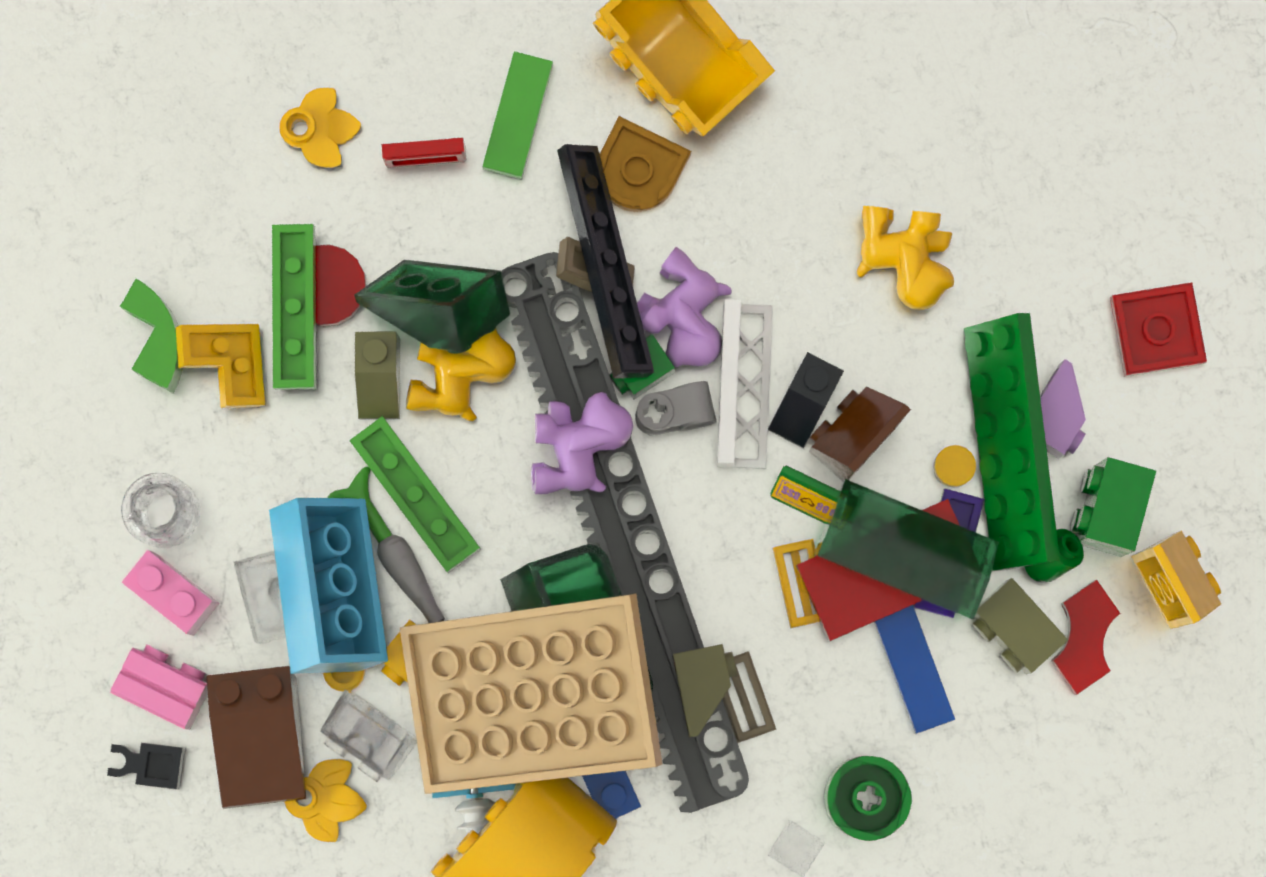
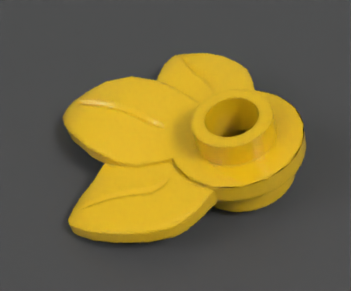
[279,88,361,168]
[284,759,367,842]

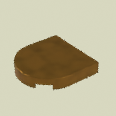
[600,116,692,212]

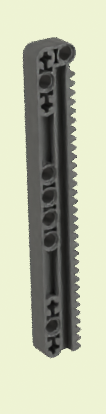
[496,252,749,813]

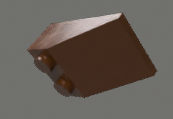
[809,386,911,484]
[206,666,306,809]

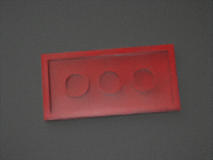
[796,499,982,641]

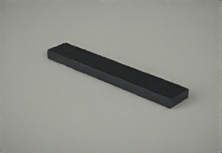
[557,144,655,378]

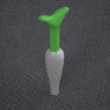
[328,466,445,623]

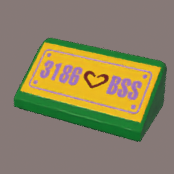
[770,465,858,531]

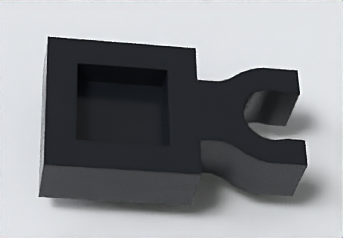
[107,743,185,789]

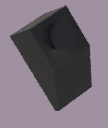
[768,352,844,449]

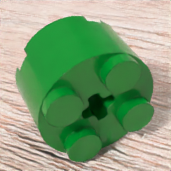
[824,756,912,841]

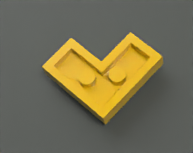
[176,324,265,408]

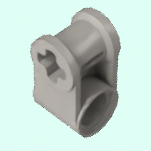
[635,381,717,435]

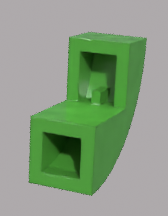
[120,278,183,394]

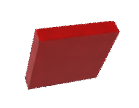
[1110,282,1207,377]

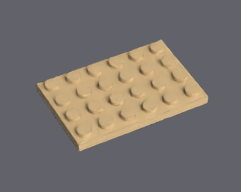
[400,594,663,794]

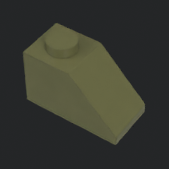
[355,331,400,419]
[672,644,737,738]

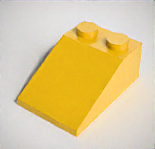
[1131,530,1221,629]

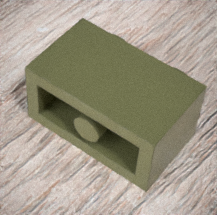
[971,578,1068,674]

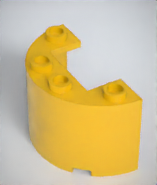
[593,0,775,136]
[431,777,617,877]

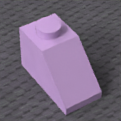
[1040,359,1086,459]

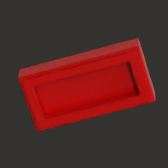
[381,138,467,168]

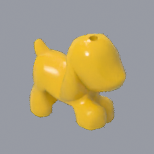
[857,206,954,310]
[406,323,516,421]

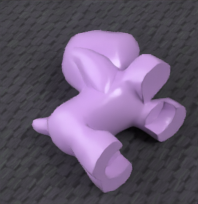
[637,247,732,368]
[531,392,633,494]

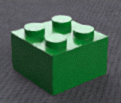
[1070,457,1156,557]

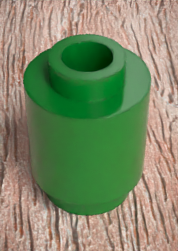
[1025,529,1084,582]

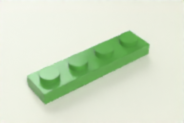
[272,224,316,390]
[349,416,481,573]

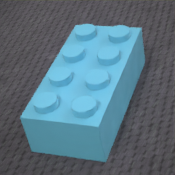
[269,498,388,674]

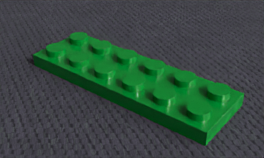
[964,313,1060,571]

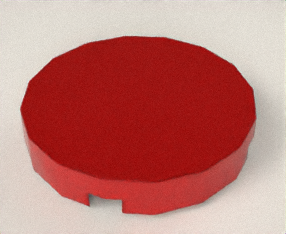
[315,244,367,327]

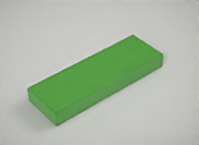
[482,51,553,179]

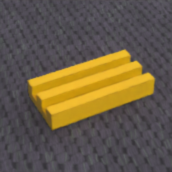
[772,539,820,628]

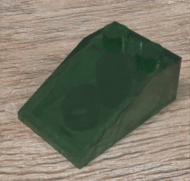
[354,259,510,354]

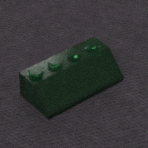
[813,479,999,620]

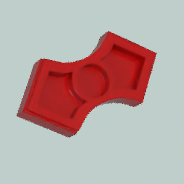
[1051,580,1121,695]

